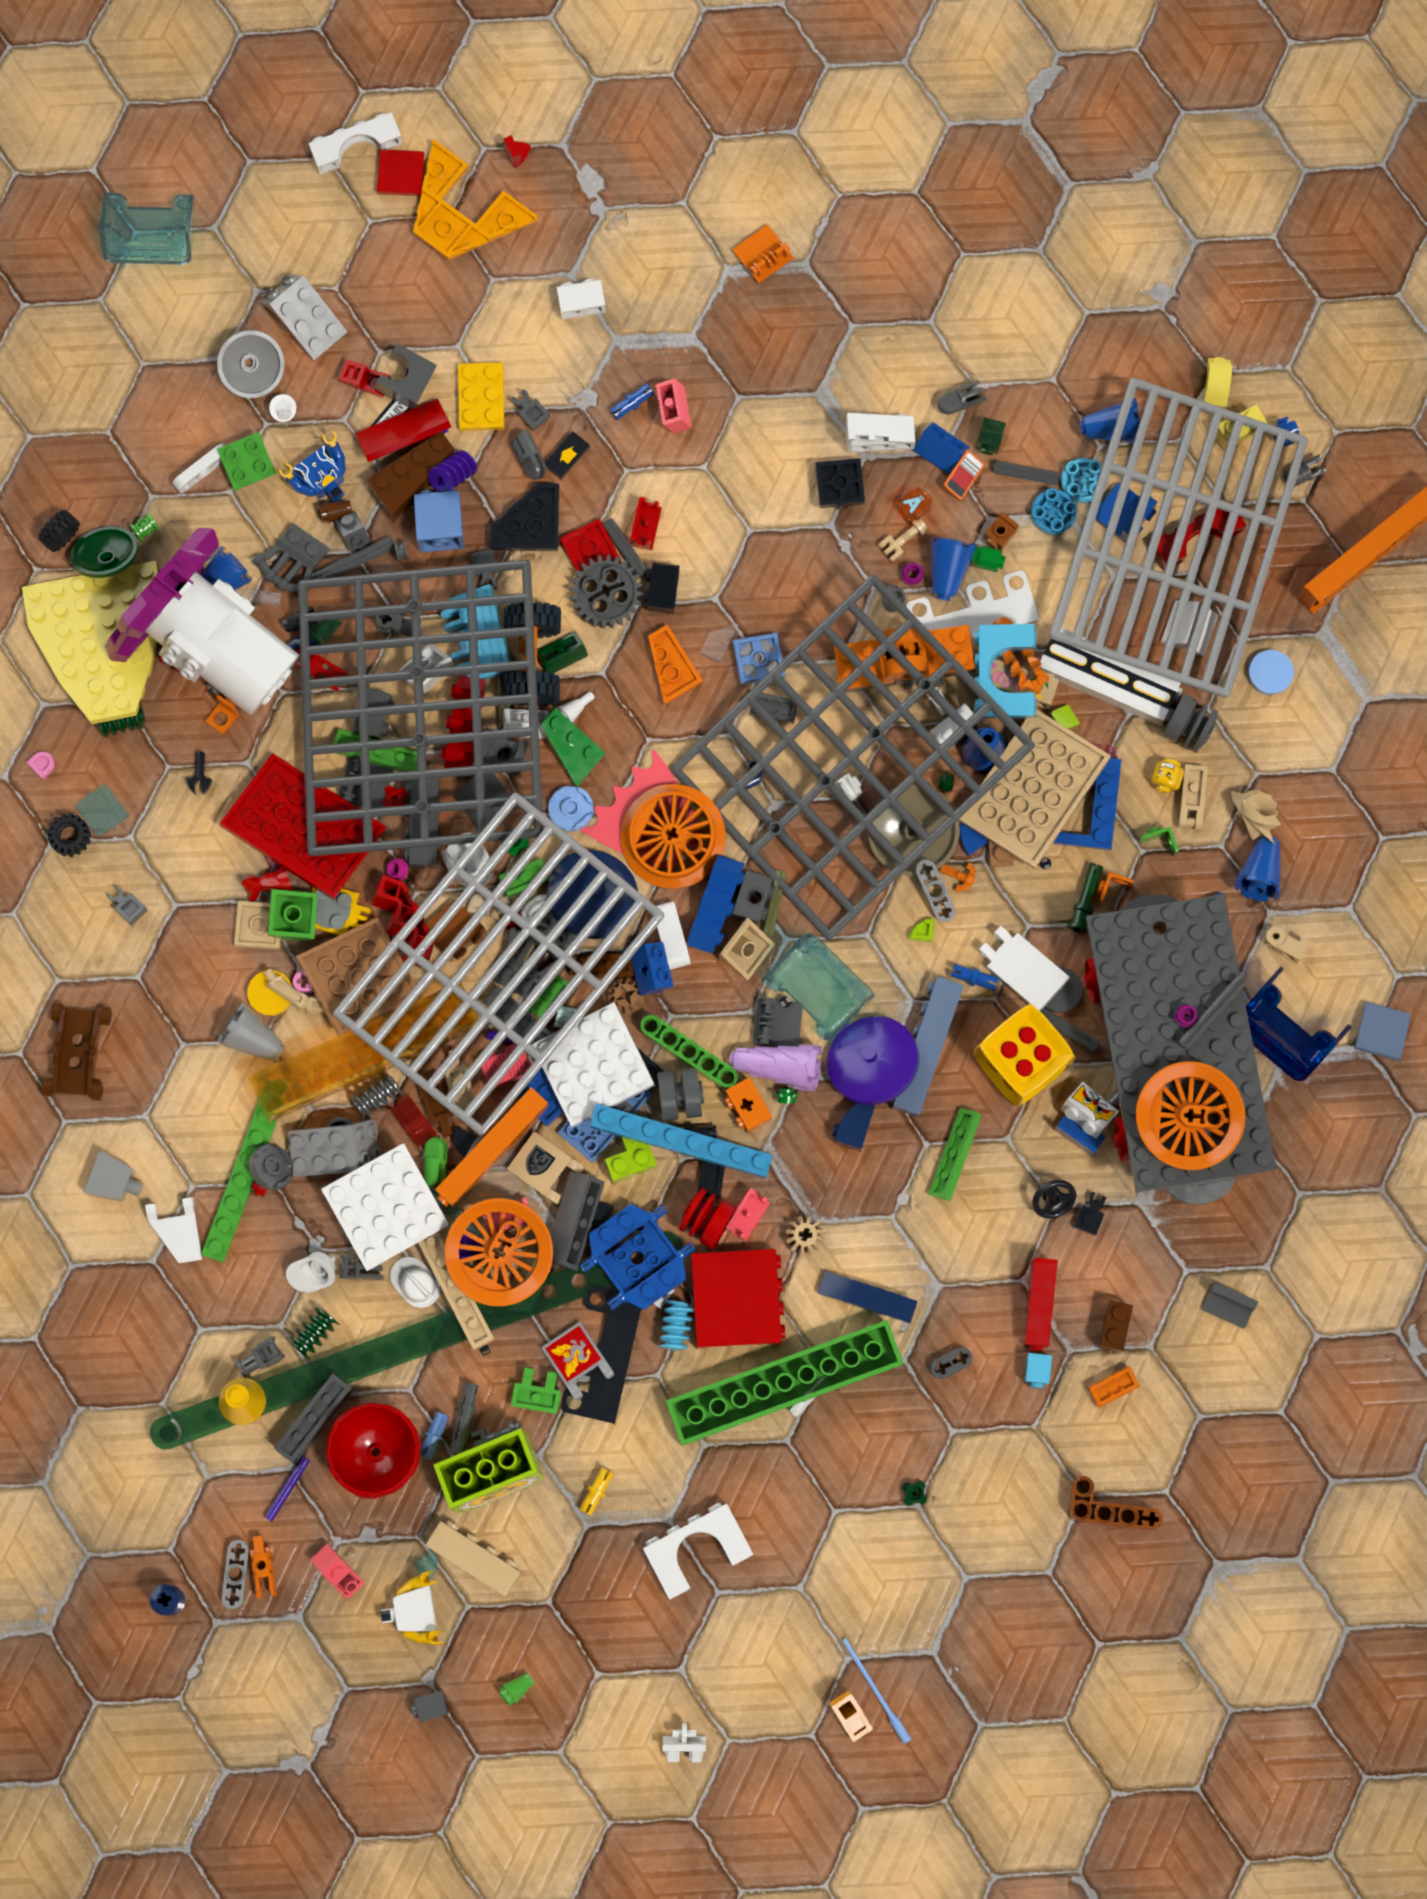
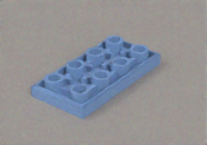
[557,1089,653,1164]

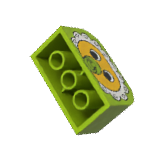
[434,1428,544,1513]

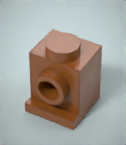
[983,512,1019,550]

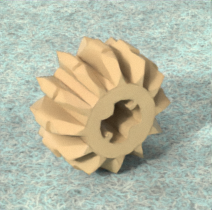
[786,1216,825,1256]

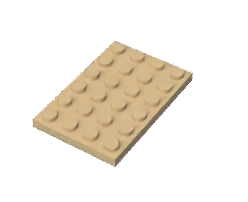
[959,709,1111,869]

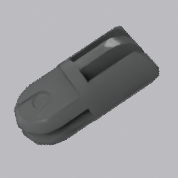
[937,380,987,415]
[511,430,546,480]

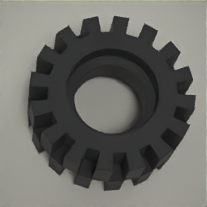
[38,510,80,552]
[47,813,91,857]

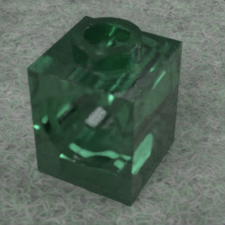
[976,417,1006,455]

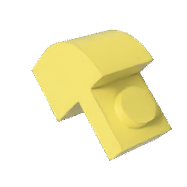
[1204,357,1232,407]

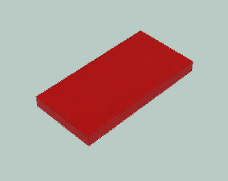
[355,398,451,462]

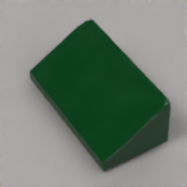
[537,631,588,674]

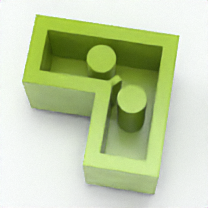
[605,1137,657,1184]

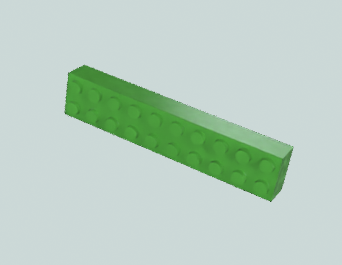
[666,1320,904,1446]

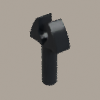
[186,751,213,795]

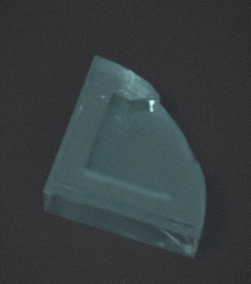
[413,1552,437,1580]

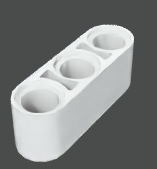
[656,901,691,970]

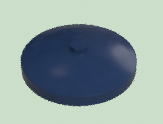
[546,850,638,939]

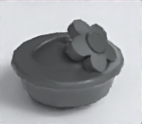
[882,585,906,613]

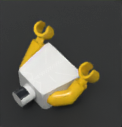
[381,1570,444,1645]

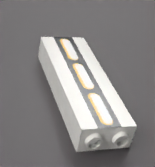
[1040,628,1183,726]

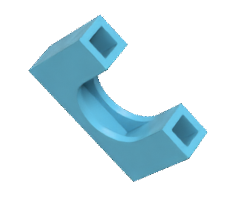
[975,624,1036,719]

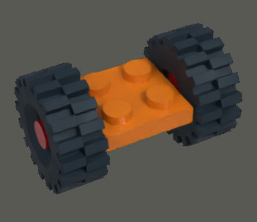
[503,602,561,707]

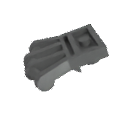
[252,523,330,594]
[492,927,558,999]

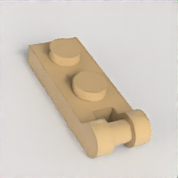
[1178,764,1208,830]

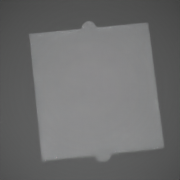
[481,1150,523,1199]

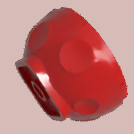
[326,1402,421,1499]

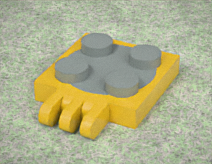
[312,887,372,936]

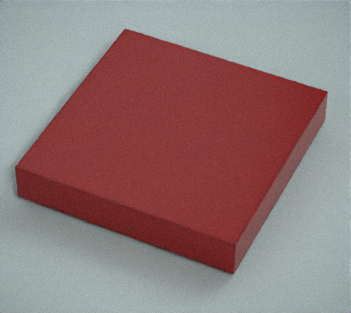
[377,149,425,196]
[559,518,620,572]

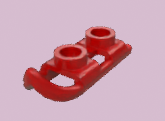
[295,649,349,692]

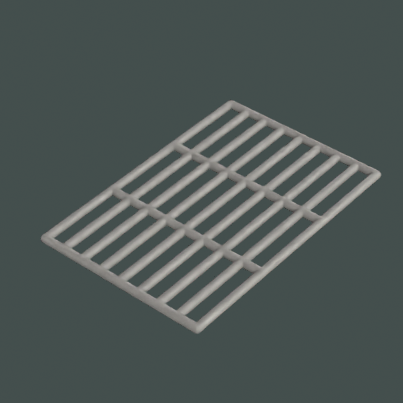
[1050,378,1308,698]
[333,793,665,1137]

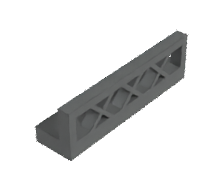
[274,1373,354,1465]

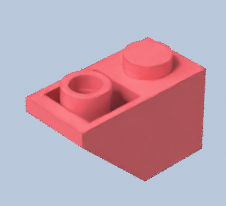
[310,1543,364,1599]

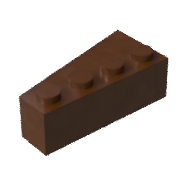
[367,432,455,523]

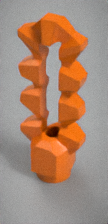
[992,617,1049,694]

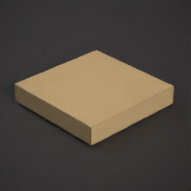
[234,901,281,950]

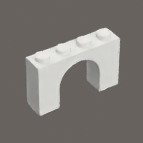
[643,1502,754,1600]

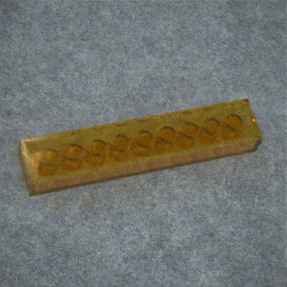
[248,982,478,1123]

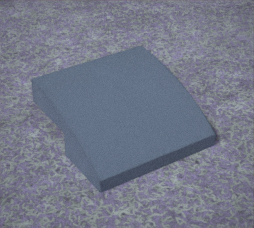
[1354,1002,1411,1061]

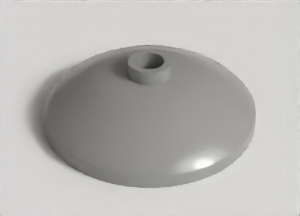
[217,330,285,398]

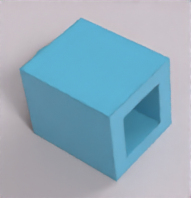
[1024,1353,1052,1389]

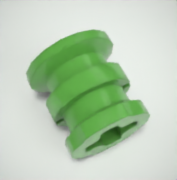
[129,513,159,543]

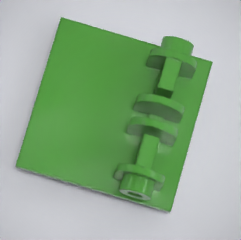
[217,432,276,491]

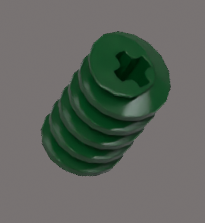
[98,700,146,738]
[289,1307,340,1360]

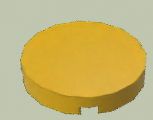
[247,970,292,1016]

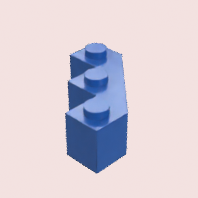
[687,855,745,954]

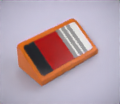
[942,450,985,501]

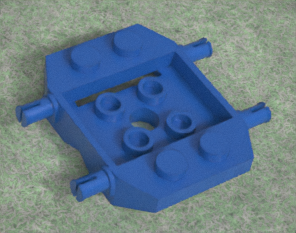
[579,1204,696,1311]

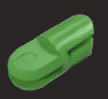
[424,1137,448,1188]

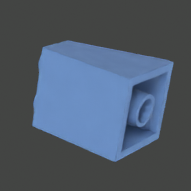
[414,489,465,553]

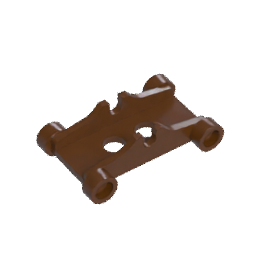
[42,1003,112,1101]

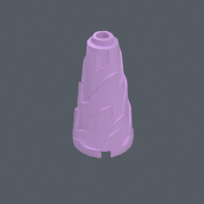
[730,1044,822,1092]

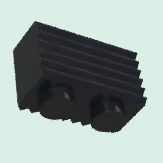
[643,562,680,614]

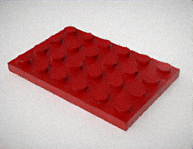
[220,753,386,900]

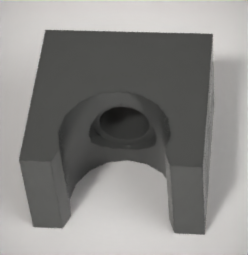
[373,343,437,409]
[482,727,530,778]

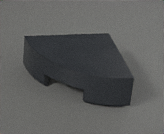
[453,1126,477,1158]

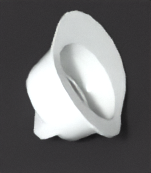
[286,1252,335,1293]
[390,1257,440,1308]

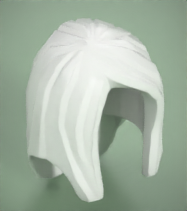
[442,832,493,887]

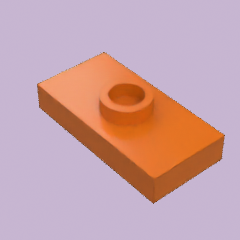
[1087,1366,1140,1408]

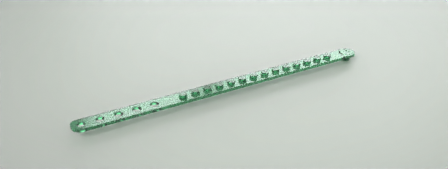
[150,1232,684,1450]

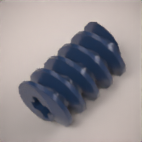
[150,1585,185,1616]

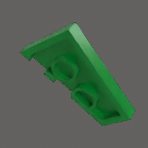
[539,708,606,787]

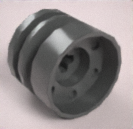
[1162,694,1219,753]

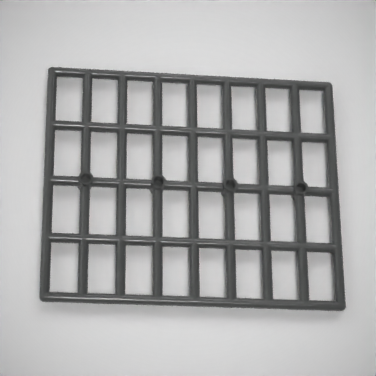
[298,560,543,856]
[671,574,1035,940]

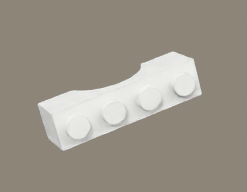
[308,112,403,175]

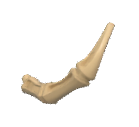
[264,969,325,1014]

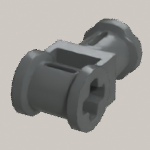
[375,614,412,637]
[235,1336,286,1378]

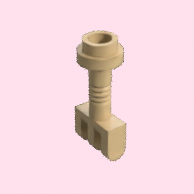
[878,518,928,563]

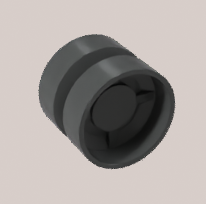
[657,1068,704,1121]

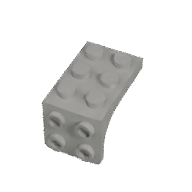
[261,274,348,360]
[287,1119,381,1177]

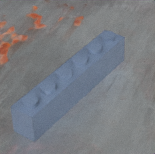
[890,976,964,1118]

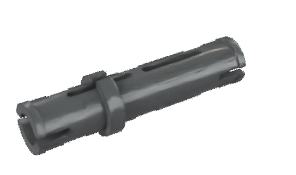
[450,1383,479,1454]

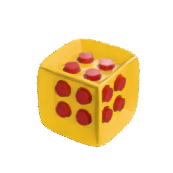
[973,1003,1075,1107]

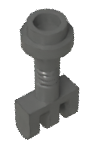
[469,1420,522,1447]

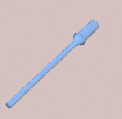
[842,1638,912,1744]

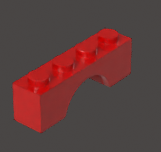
[1155,502,1246,571]

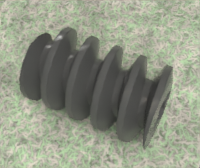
[351,1072,403,1120]

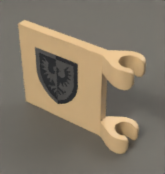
[507,1132,584,1205]

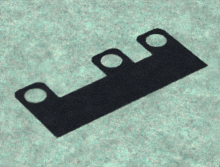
[561,1286,641,1424]

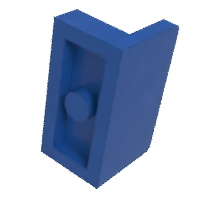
[914,422,970,474]
[1054,1115,1106,1156]

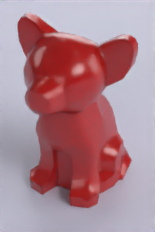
[241,866,293,902]

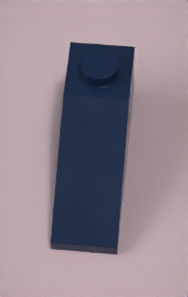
[832,1104,875,1152]

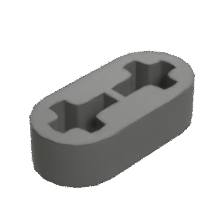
[930,1347,973,1380]

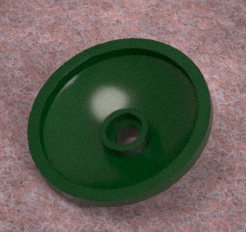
[71,526,139,578]

